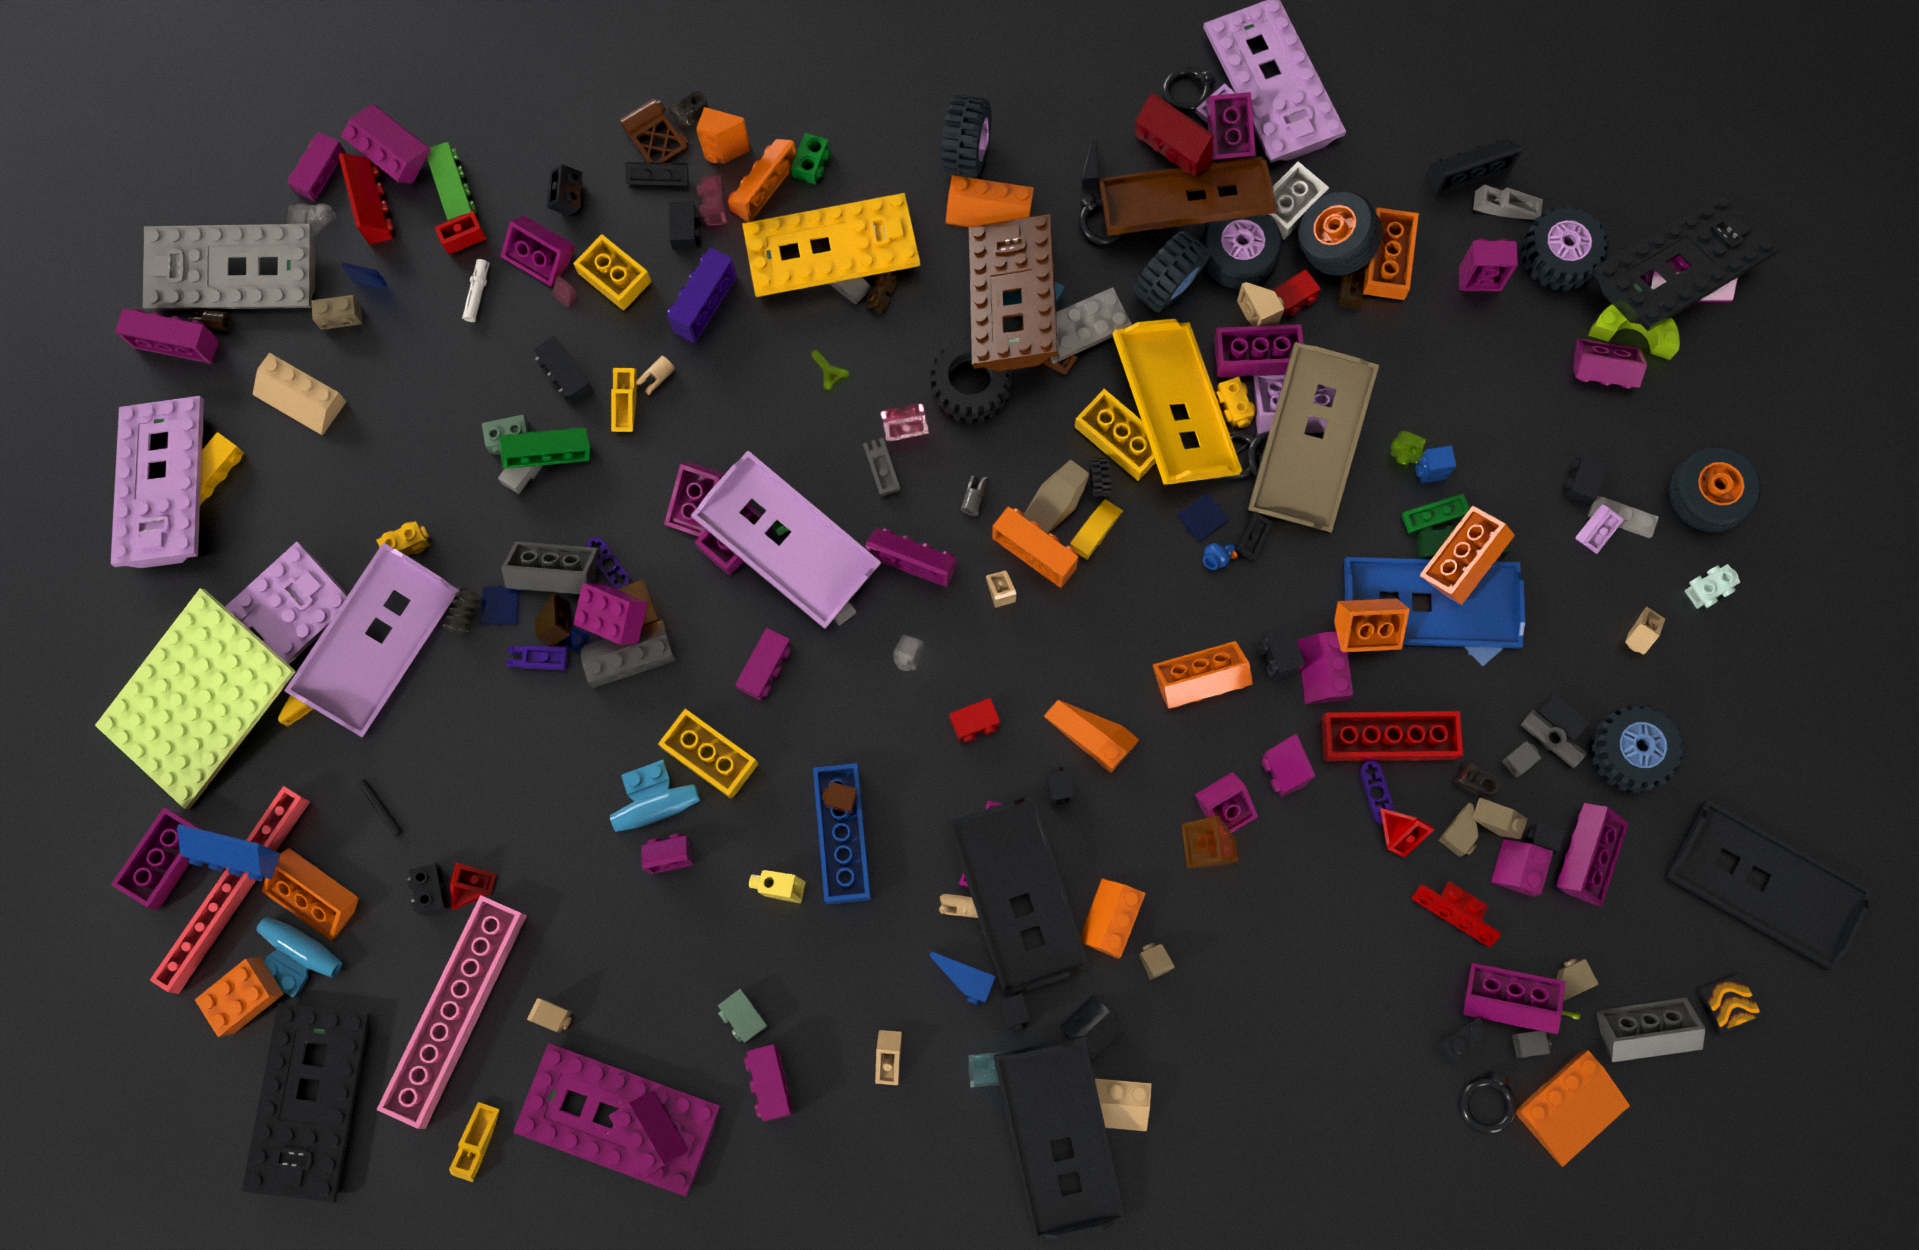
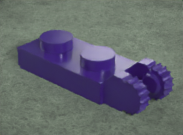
[505,645,568,670]

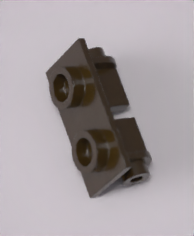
[865,271,898,314]

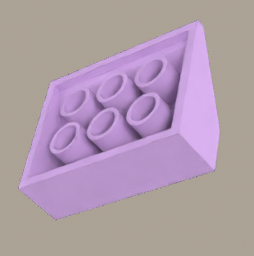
[1252,375,1336,435]

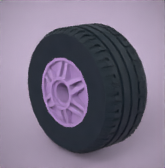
[1201,215,1282,289]

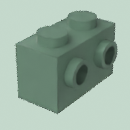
[482,415,530,455]
[718,989,769,1044]

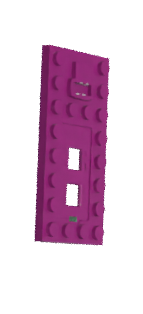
[513,1043,721,1197]

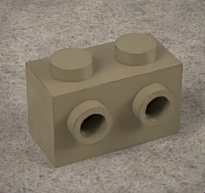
[311,295,362,330]

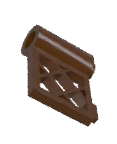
[619,99,689,163]

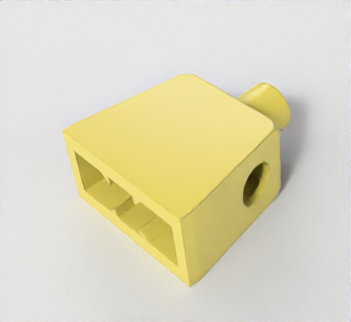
[749,870,806,903]

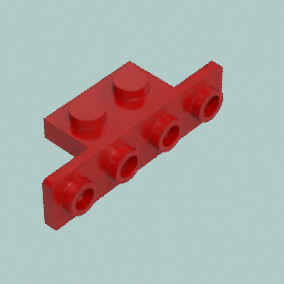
[1412,881,1501,947]

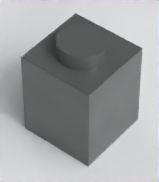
[1501,741,1541,778]
[1512,1031,1552,1058]

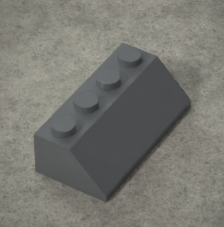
[501,541,599,595]
[580,620,676,688]
[1597,998,1705,1062]

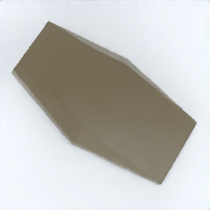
[1024,459,1090,534]

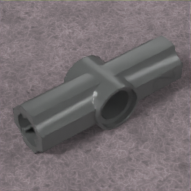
[1521,710,1587,768]

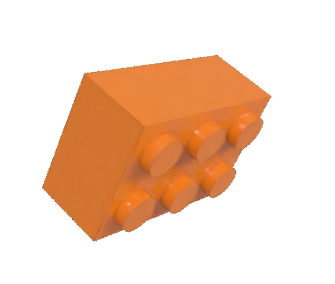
[195,957,284,1037]

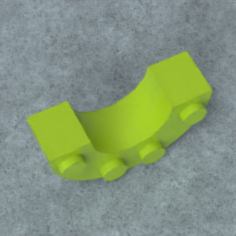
[1588,304,1680,360]

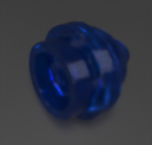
[565,628,589,650]

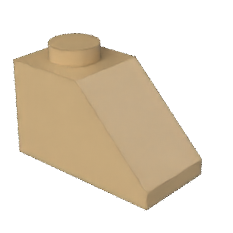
[1625,607,1665,655]
[527,998,572,1033]
[875,1030,902,1085]

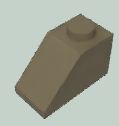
[1472,798,1528,839]
[1438,803,1479,857]
[1139,942,1175,980]
[1556,958,1599,1001]

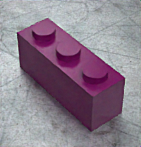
[287,132,345,201]
[735,628,792,701]

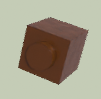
[822,782,858,814]

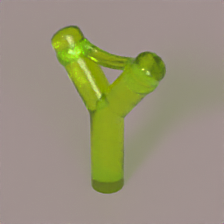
[811,350,849,390]

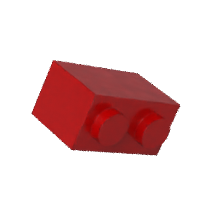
[434,211,487,255]
[1272,269,1321,318]
[949,698,1000,743]

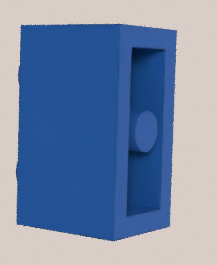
[1416,446,1456,483]

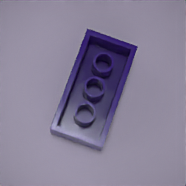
[667,247,737,343]

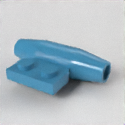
[610,760,700,832]
[256,916,342,998]

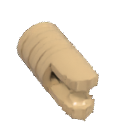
[635,356,675,395]
[939,894,978,918]

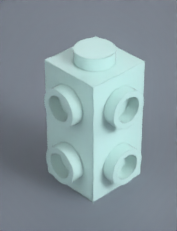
[1685,564,1740,609]

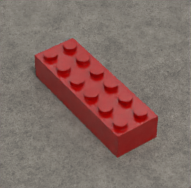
[1321,711,1463,762]

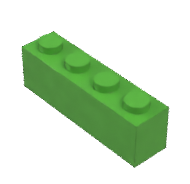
[427,142,477,221]

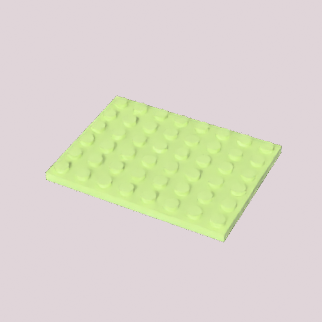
[95,589,296,809]

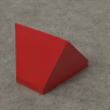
[1380,808,1434,858]
[450,863,497,911]

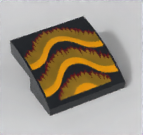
[1698,973,1763,1036]

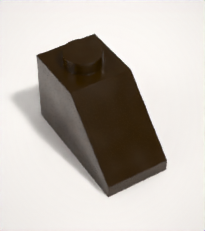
[535,592,571,646]

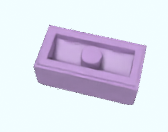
[1576,504,1624,554]

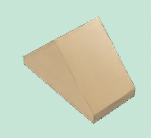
[986,570,1016,608]

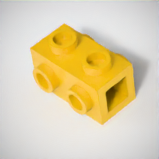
[1215,377,1256,428]
[376,521,430,556]

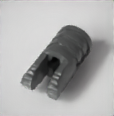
[960,476,989,516]

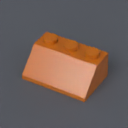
[696,107,751,164]
[1334,598,1410,652]
[1080,879,1146,959]

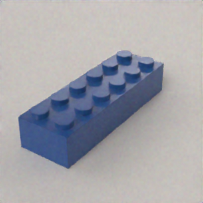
[813,763,871,905]

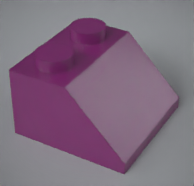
[1195,772,1258,839]
[642,834,694,874]
[1491,840,1553,897]

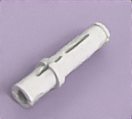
[462,259,490,322]

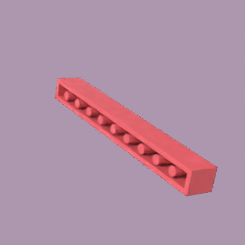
[150,786,310,994]

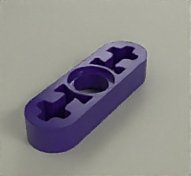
[586,537,631,592]
[1360,760,1395,825]

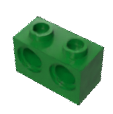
[791,133,831,185]

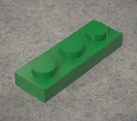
[1401,494,1470,534]

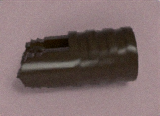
[188,309,231,331]

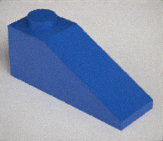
[930,951,995,1006]

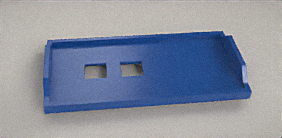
[1344,557,1525,649]

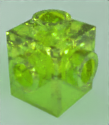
[1390,431,1427,466]

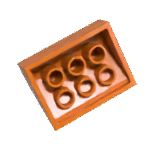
[1516,1050,1630,1167]

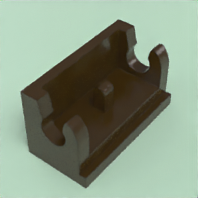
[1338,265,1366,309]

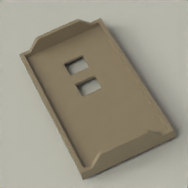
[1247,342,1379,533]

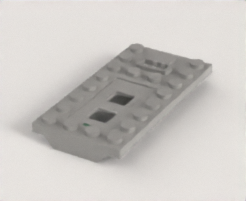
[143,224,316,310]

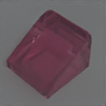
[553,276,577,307]

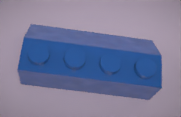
[177,824,281,882]

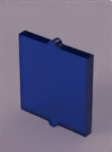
[341,262,387,288]
[1177,493,1229,542]
[480,585,519,627]

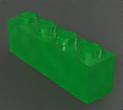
[499,428,590,469]

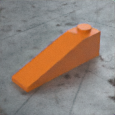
[1044,700,1139,773]

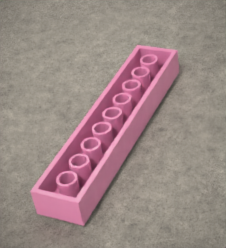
[377,895,527,1129]

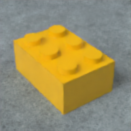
[573,234,652,311]

